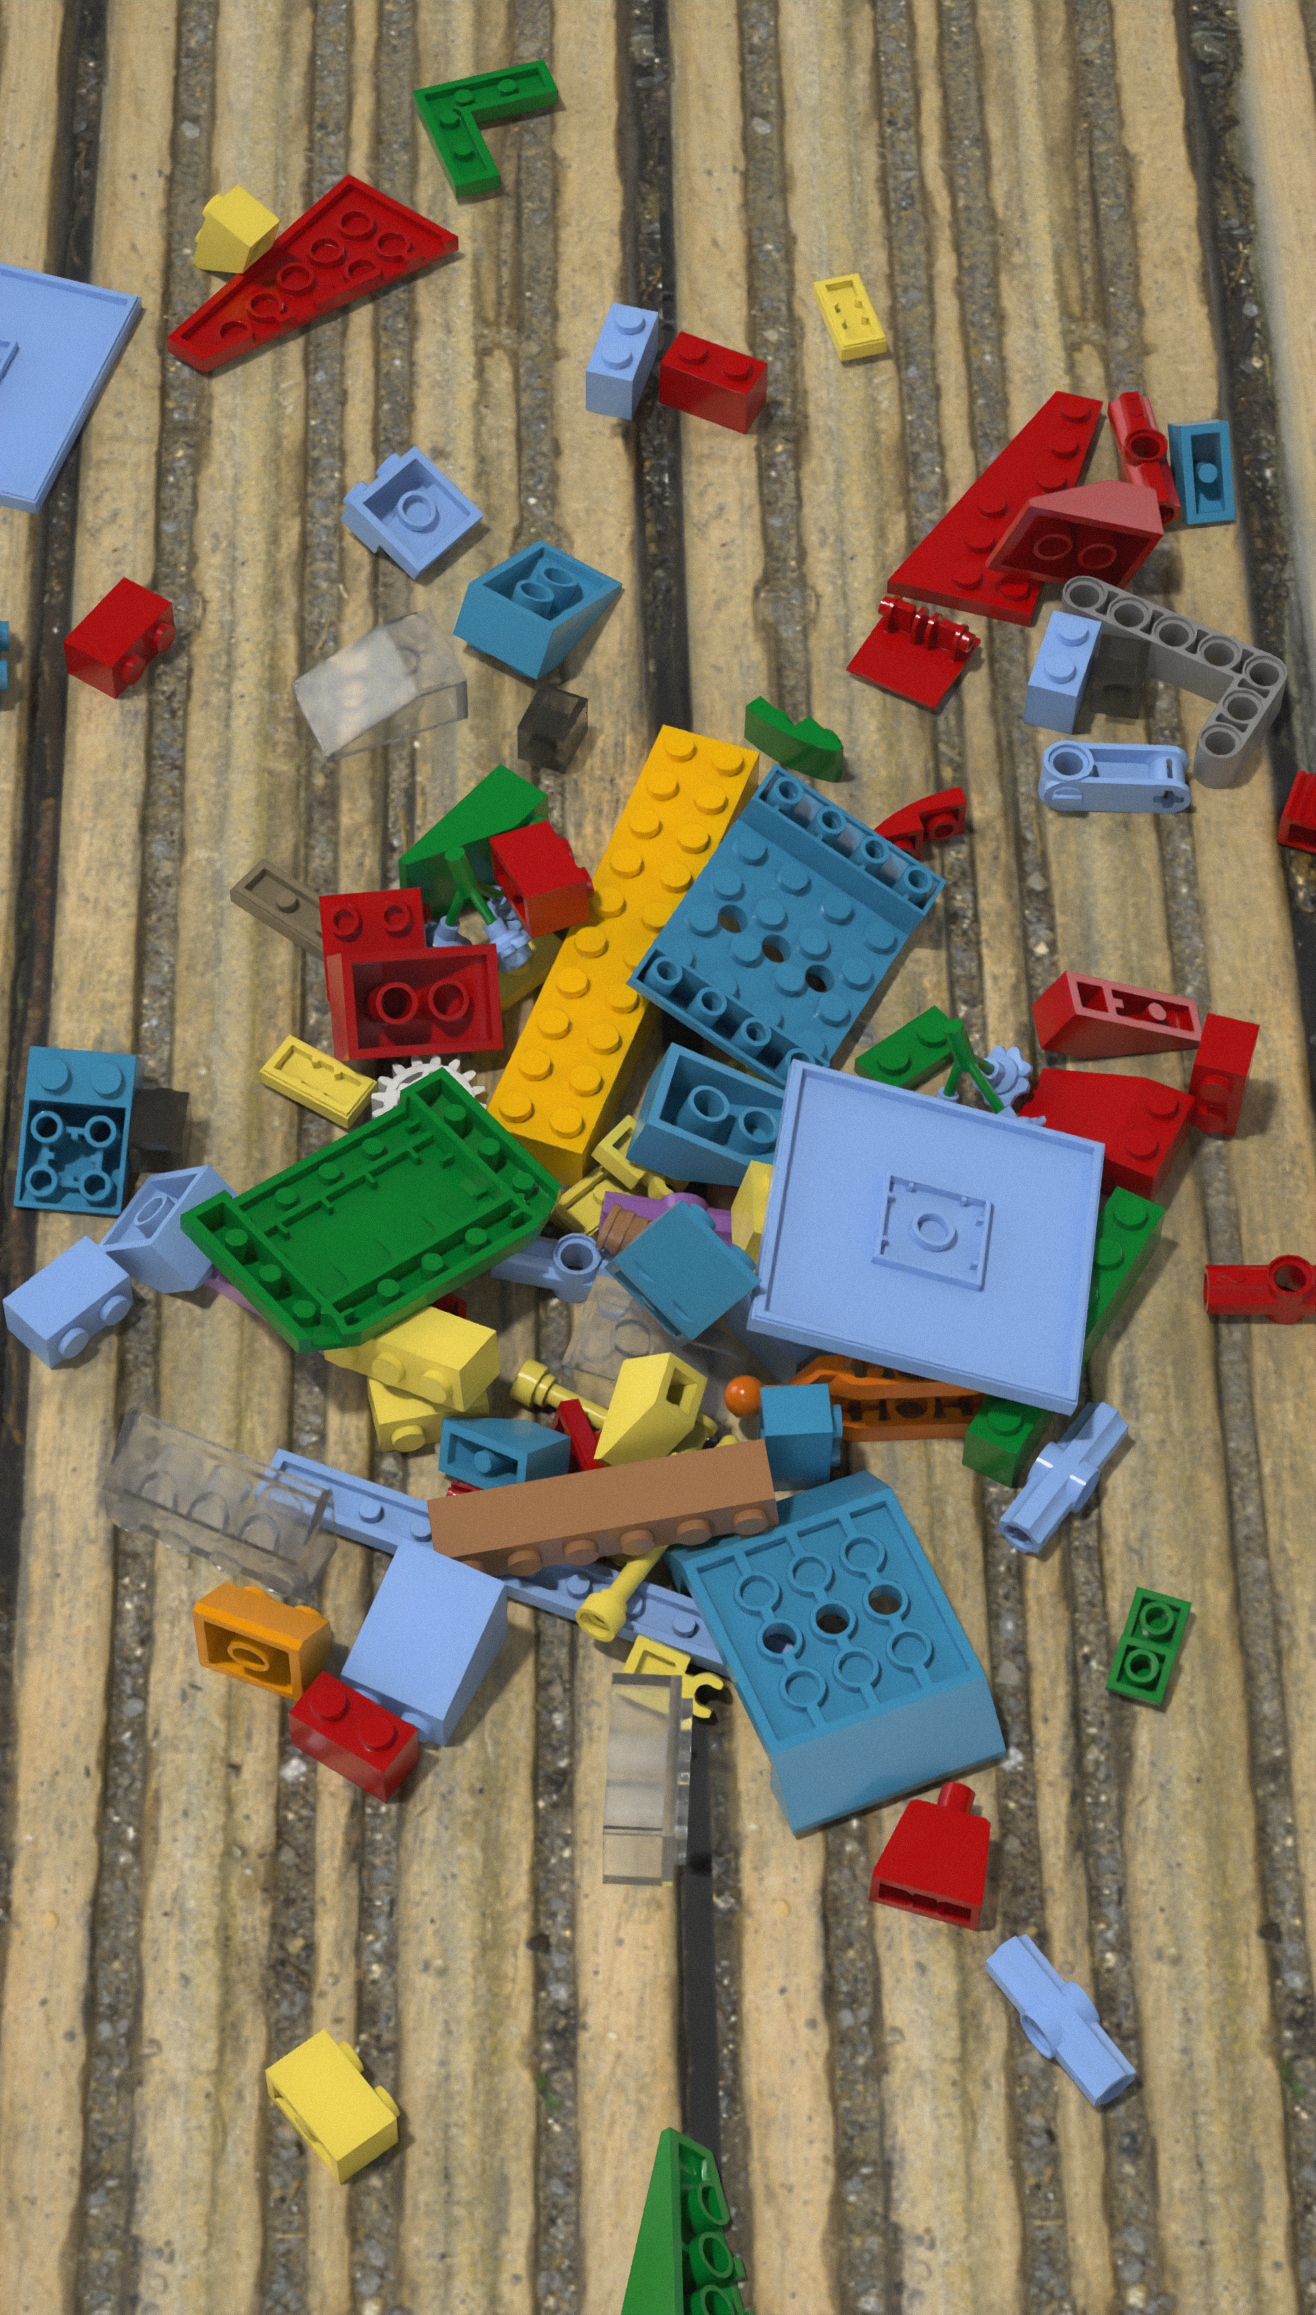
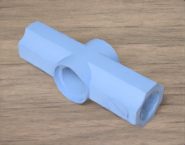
[490,1233,641,1306]
[998,1402,1129,1554]
[984,1934,1137,2107]

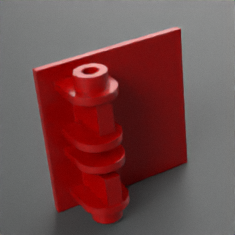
[846,595,981,710]
[319,887,431,1001]

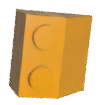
[192,1582,332,1702]

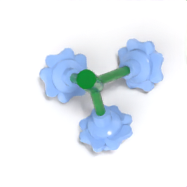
[425,847,534,974]
[926,1019,1047,1127]

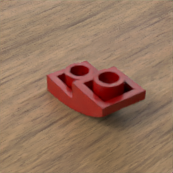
[873,786,967,861]

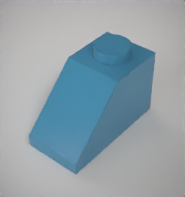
[1168,419,1235,525]
[438,1416,571,1489]

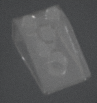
[291,607,468,763]
[561,1274,753,1444]

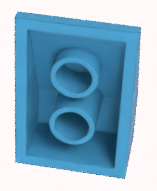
[453,540,623,680]
[625,1042,785,1187]

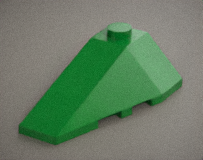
[621,2127,756,2315]

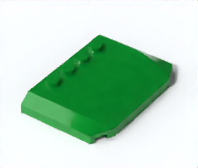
[180,1067,562,1354]

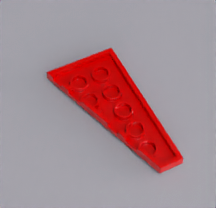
[887,391,1103,627]

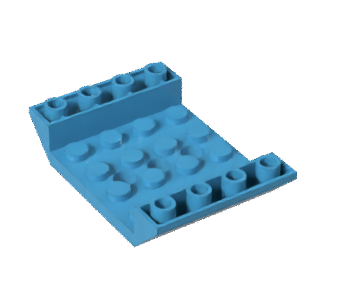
[626,763,947,1090]
[662,1470,1006,1835]

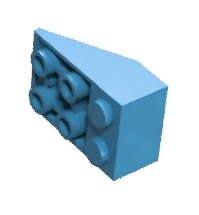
[13,1046,145,1216]
[604,1199,761,1347]

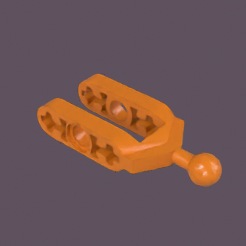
[723,1353,988,1442]

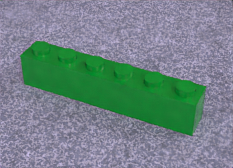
[962,1186,1166,1488]

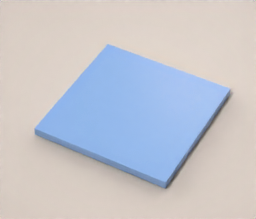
[0,262,142,514]
[746,1059,1105,1416]

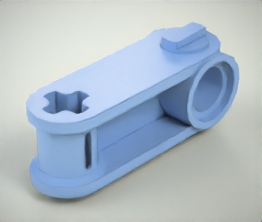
[1038,740,1191,813]

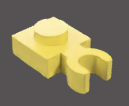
[591,1114,691,1200]
[615,1633,725,1718]

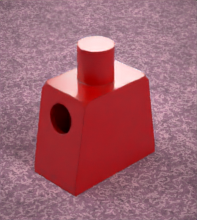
[869,1782,991,1932]

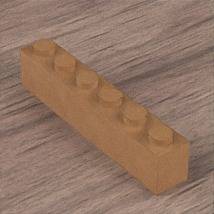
[427,1438,780,1577]

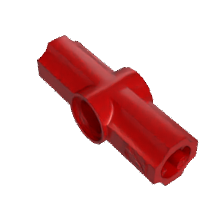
[1107,391,1181,528]
[1203,1254,1316,1325]

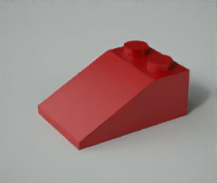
[985,479,1164,590]
[327,943,504,1062]
[1018,1068,1196,1202]

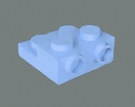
[340,446,484,580]

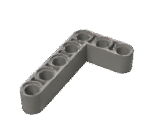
[1060,576,1288,789]

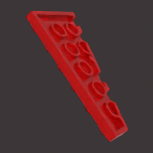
[167,174,459,373]

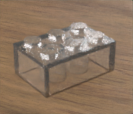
[603,1672,693,1887]

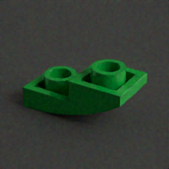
[744,696,844,783]
[1105,1587,1192,1706]

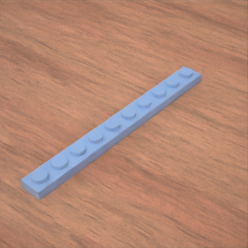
[255,1448,795,1678]

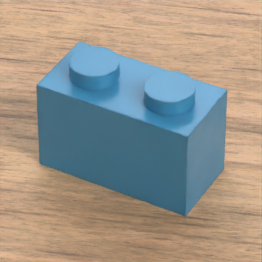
[757,1383,843,1491]

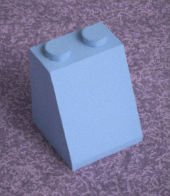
[340,1537,508,1747]

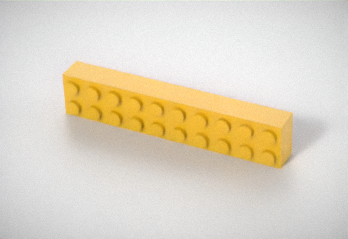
[487,724,760,1187]

